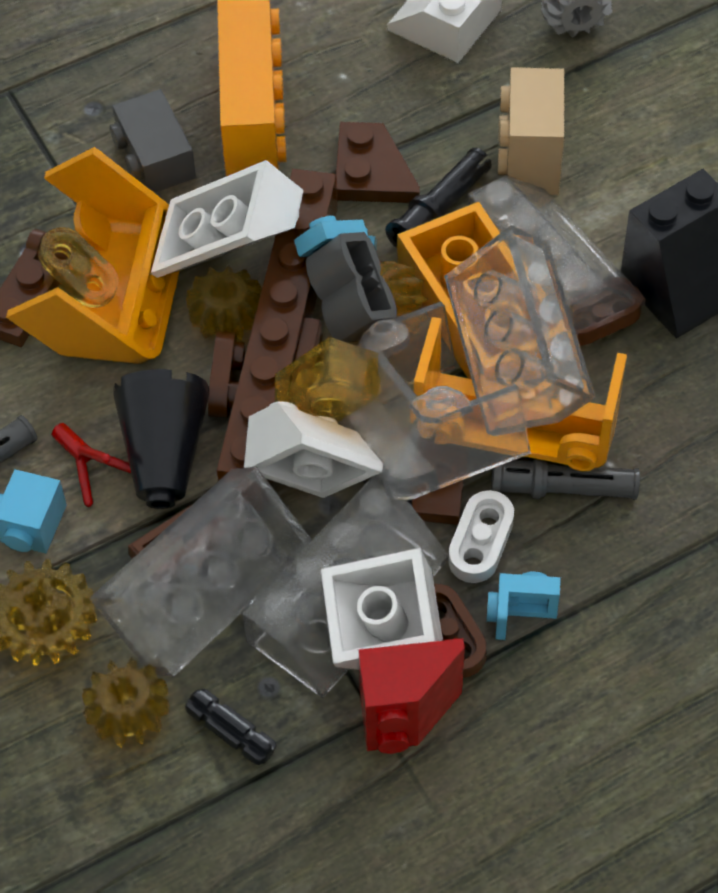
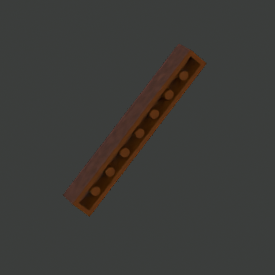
[217,168,338,507]

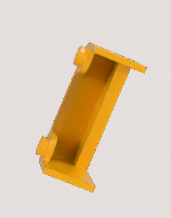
[6,147,179,364]
[414,317,627,471]

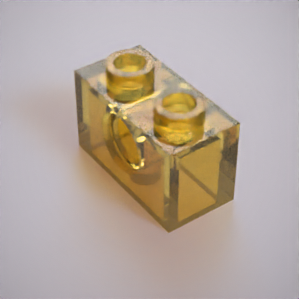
[275,337,380,422]

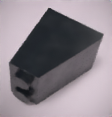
[620,169,718,339]

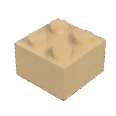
[498,67,564,195]

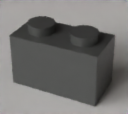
[109,89,196,193]

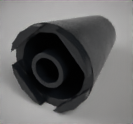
[113,369,209,509]

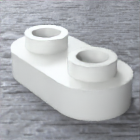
[449,490,514,583]

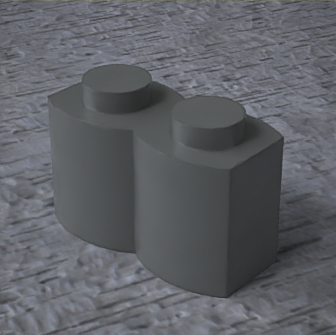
[306,232,397,343]

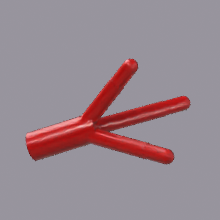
[51,423,131,507]

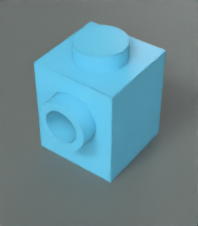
[0,469,67,554]

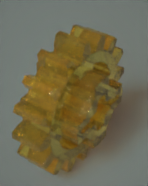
[0,558,97,666]

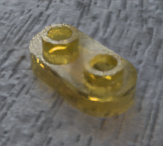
[38,227,119,308]

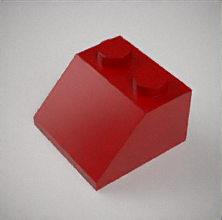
[358,638,465,754]

